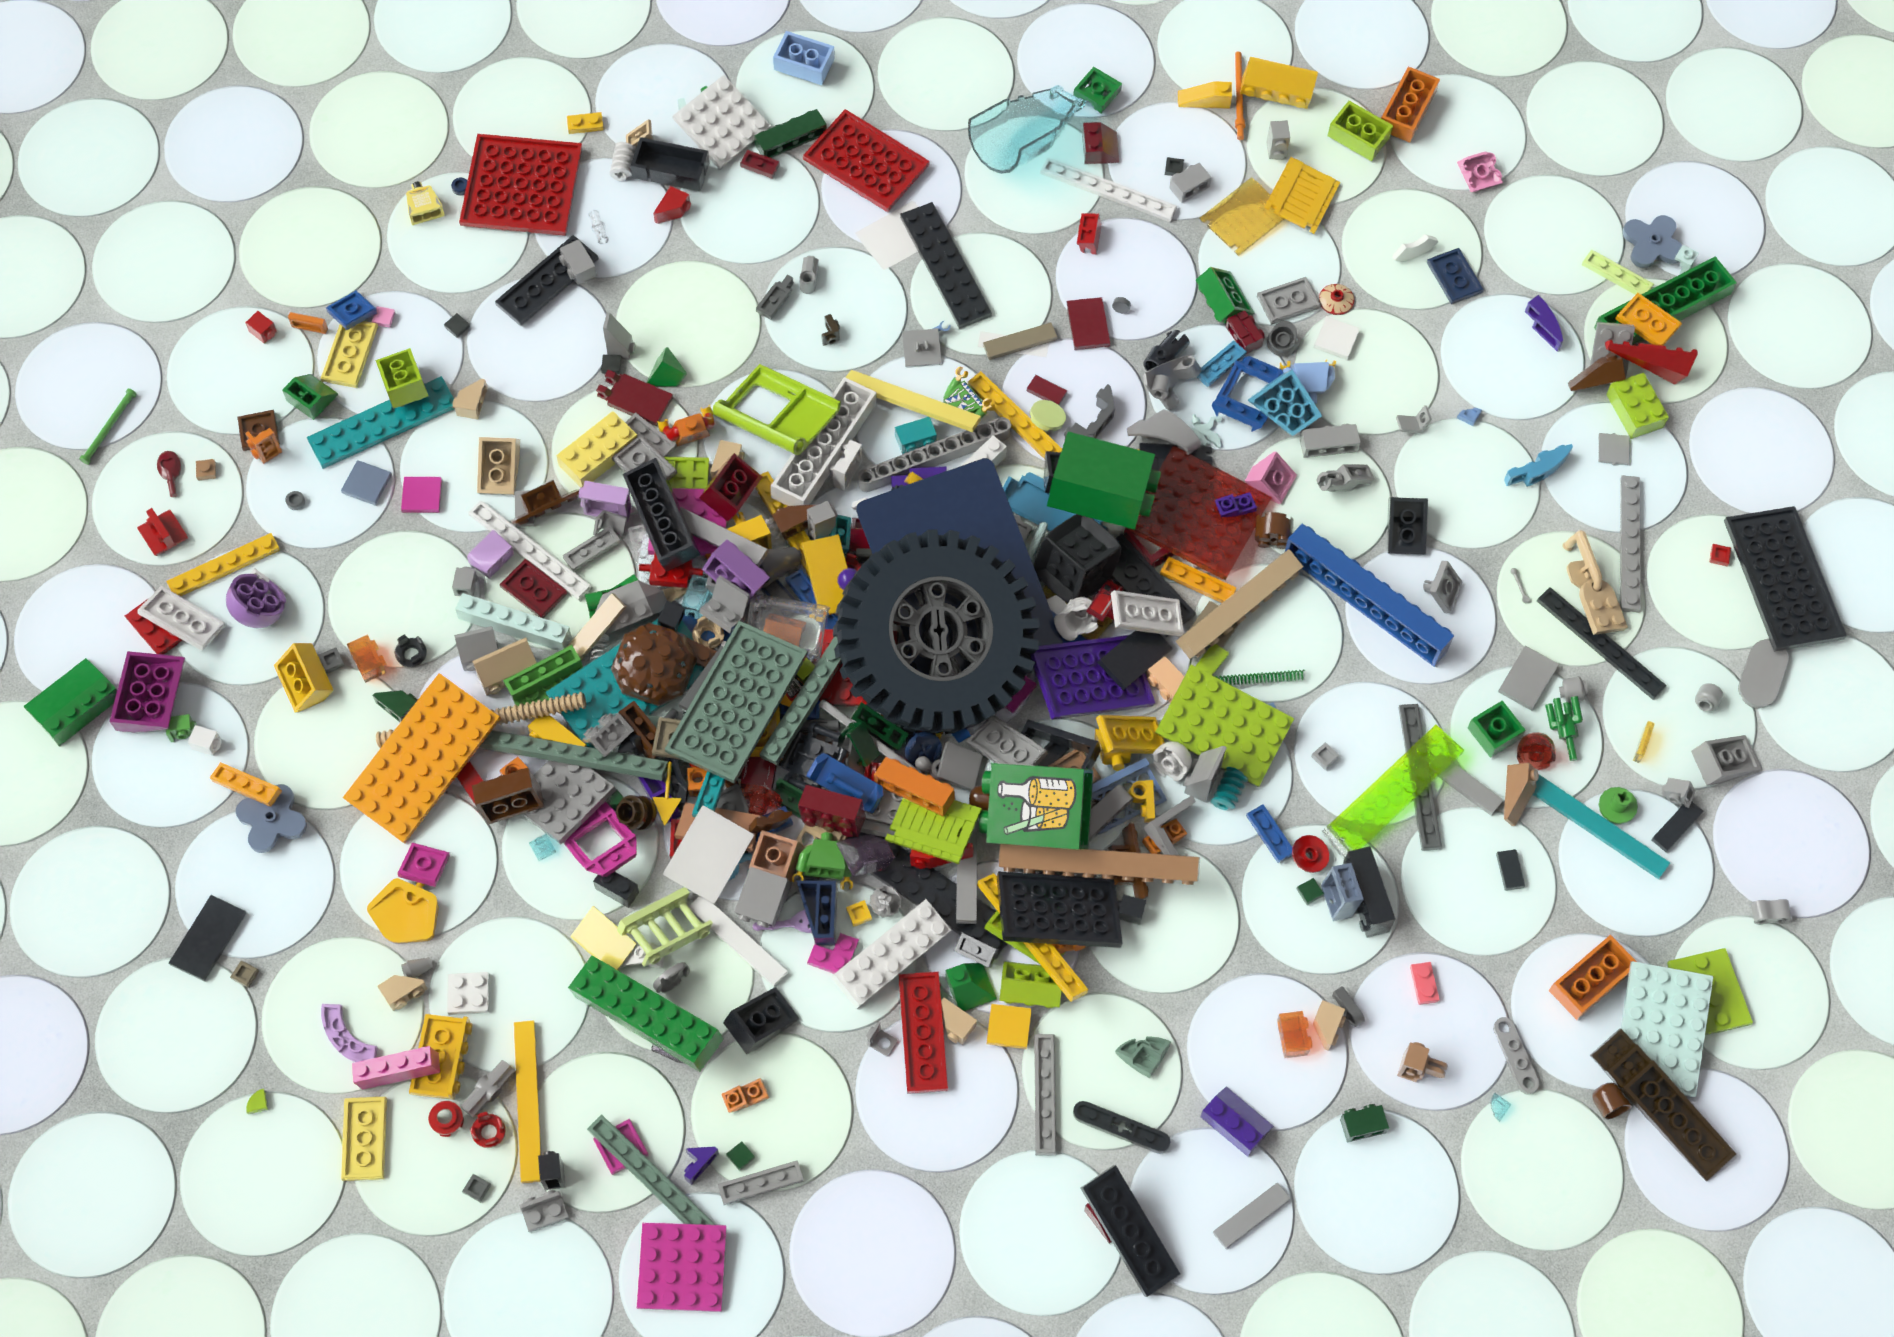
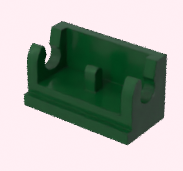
[841,722,880,767]
[769,778,803,820]

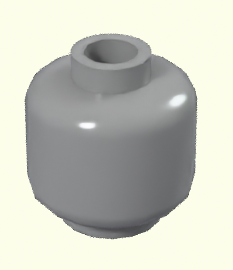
[1559,677,1588,703]
[1695,683,1723,712]

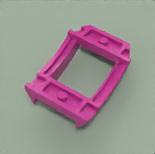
[564,801,637,877]

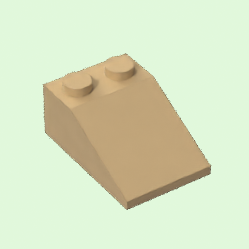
[477,437,520,495]

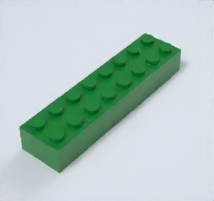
[1594,256,1737,345]
[568,955,724,1072]

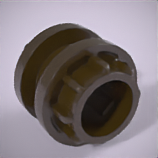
[616,795,657,830]

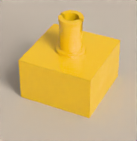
[727,512,772,549]

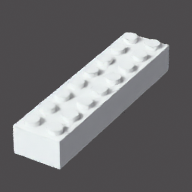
[771,377,876,506]

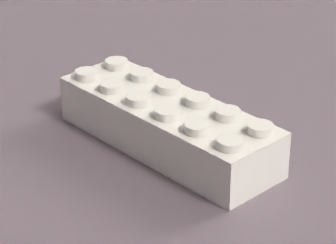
[831,899,951,1009]

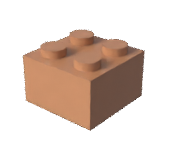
[749,830,804,882]

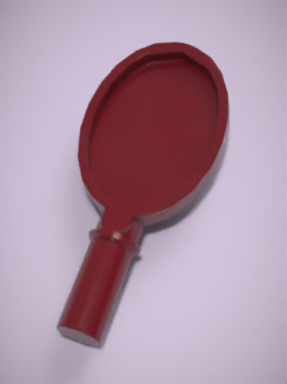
[157,451,182,498]

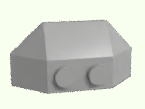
[595,580,667,634]

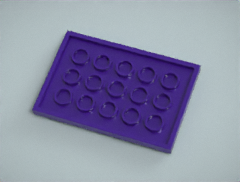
[1030,635,1155,720]

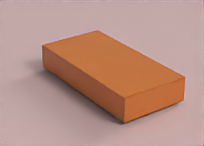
[288,312,328,334]

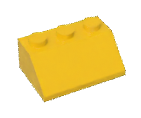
[274,643,333,713]

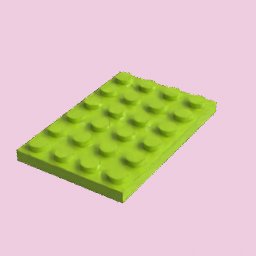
[1155,665,1294,787]

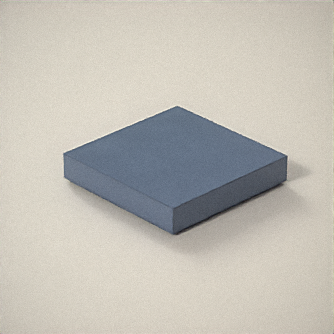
[341,460,392,506]

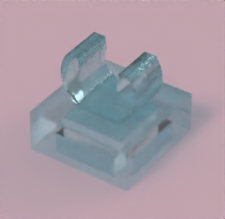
[529,834,556,862]

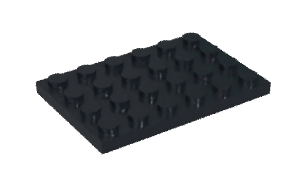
[996,871,1123,948]

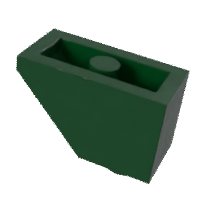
[372,690,417,723]

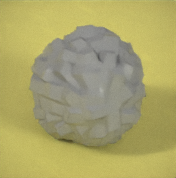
[870,885,902,918]

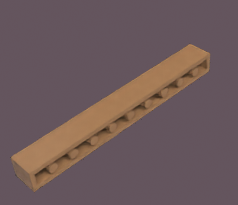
[999,844,1200,885]

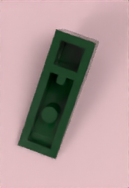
[851,702,909,750]

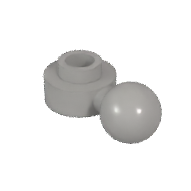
[915,756,941,780]

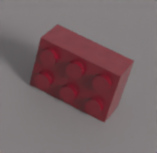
[699,453,763,522]
[798,785,866,837]

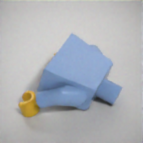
[1279,359,1336,404]

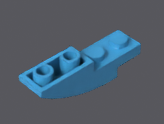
[1504,444,1573,487]

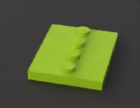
[1667,948,1753,1036]

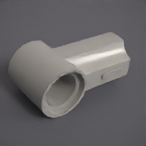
[799,255,819,294]

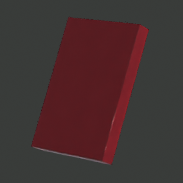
[1066,297,1110,350]
[499,559,568,619]

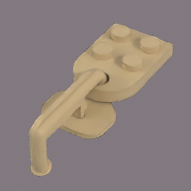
[1562,530,1628,635]

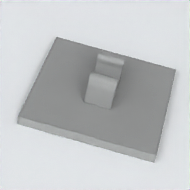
[902,328,942,367]

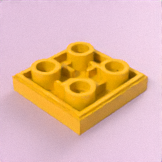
[986,1004,1031,1049]

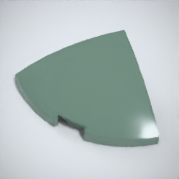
[1115,1036,1171,1078]

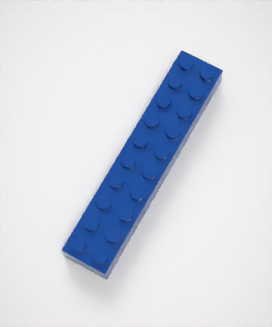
[1285,523,1454,667]

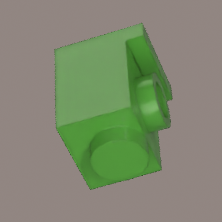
[166,714,197,742]

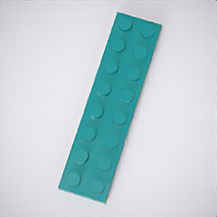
[306,376,455,469]

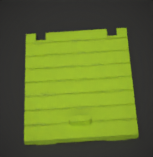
[885,798,982,864]

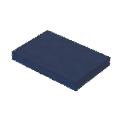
[1426,248,1484,305]

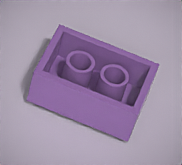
[702,539,770,603]

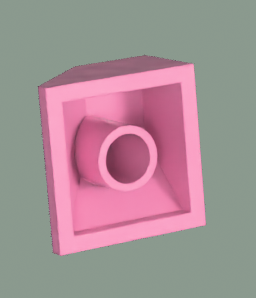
[1245,451,1297,504]

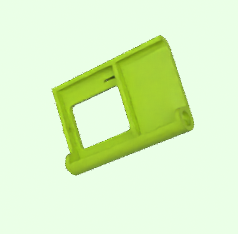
[713,364,841,455]

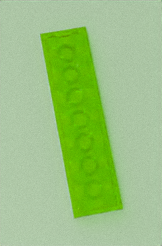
[1327,724,1464,851]

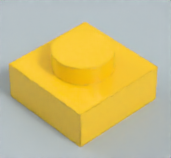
[846,900,872,927]

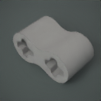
[1751,899,1792,925]

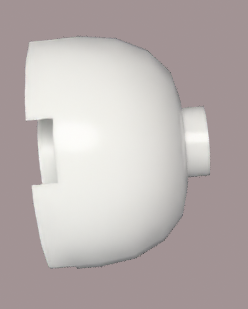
[1153,741,1192,781]

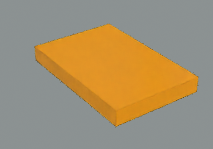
[1616,293,1682,346]

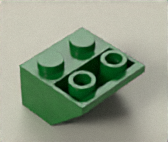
[282,374,338,420]

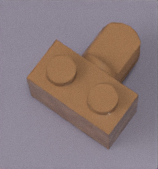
[1397,1042,1448,1082]

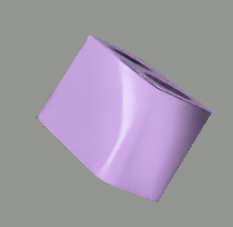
[467,529,514,579]

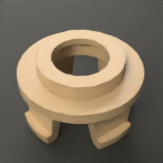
[692,616,724,649]

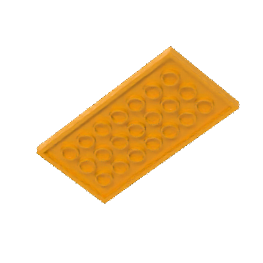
[342,673,501,844]

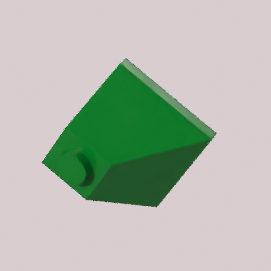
[945,963,997,1012]

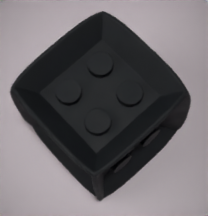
[1034,514,1121,603]

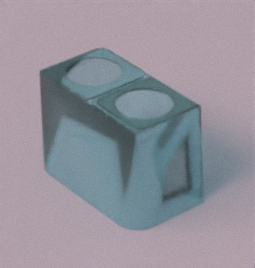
[681,574,713,619]

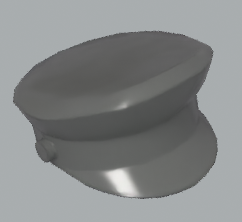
[1267,321,1299,356]

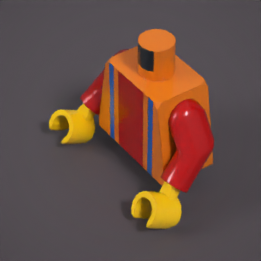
[657,405,715,447]

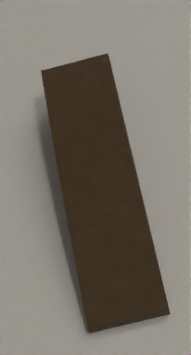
[1590,1028,1736,1182]

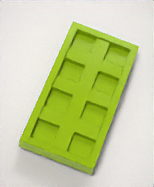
[664,457,709,489]

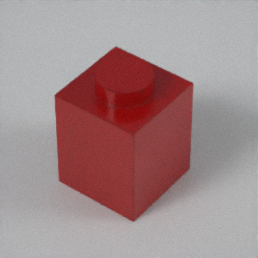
[245,311,277,344]

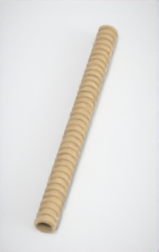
[376,692,586,748]

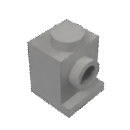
[1662,777,1696,808]

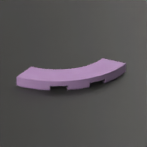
[321,1003,378,1063]

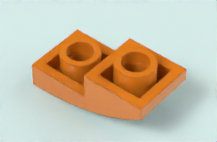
[1142,818,1188,854]
[721,1078,770,1113]

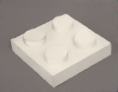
[447,972,489,1015]

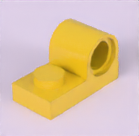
[1128,780,1155,823]

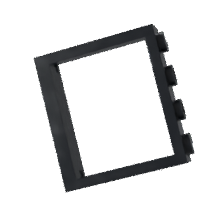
[1021,719,1101,769]

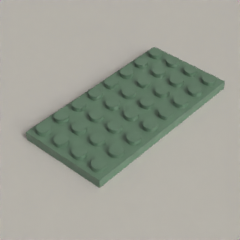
[665,621,808,783]

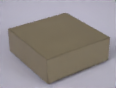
[230,960,259,988]

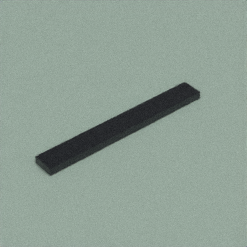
[1537,587,1667,700]

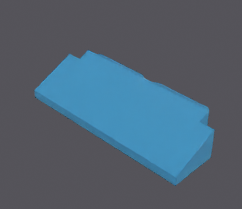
[1003,472,1109,532]

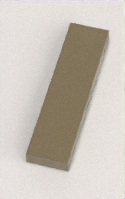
[983,322,1057,360]

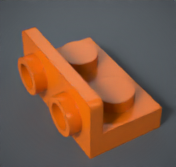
[245,428,282,464]

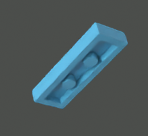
[1197,340,1247,387]

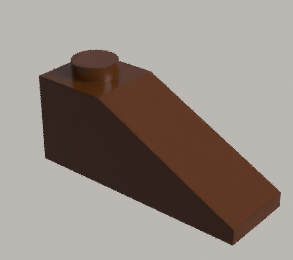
[1567,353,1626,391]
[772,504,832,540]

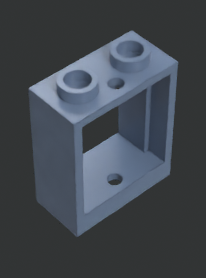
[1321,863,1363,921]

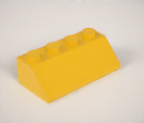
[1240,56,1318,109]

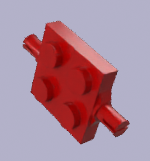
[639,553,704,588]

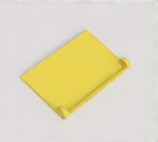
[571,906,637,971]

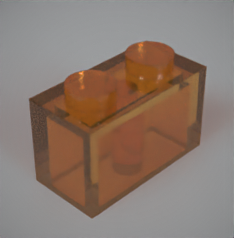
[347,634,387,683]
[1277,1011,1313,1058]

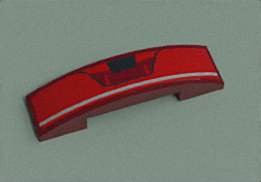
[1086,579,1124,622]

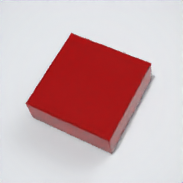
[1709,544,1731,567]

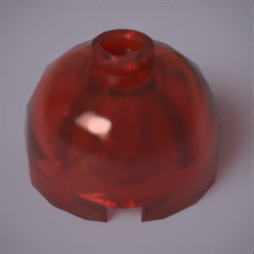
[1517,732,1556,770]

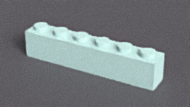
[455,593,572,651]

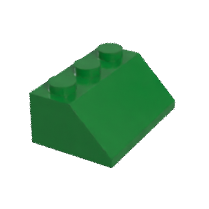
[1196,266,1255,324]

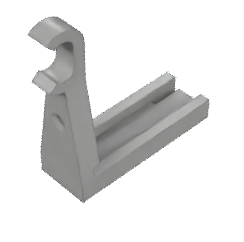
[1144,795,1196,855]

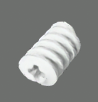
[609,141,636,181]

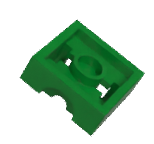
[1073,66,1122,114]

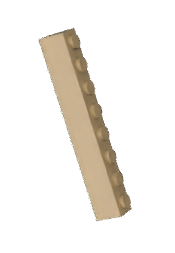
[1175,549,1303,659]

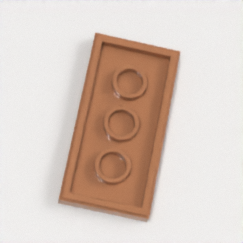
[675,802,760,852]

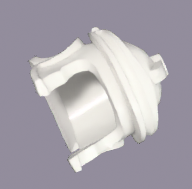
[1054,597,1098,641]

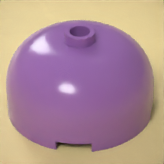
[225,574,286,629]

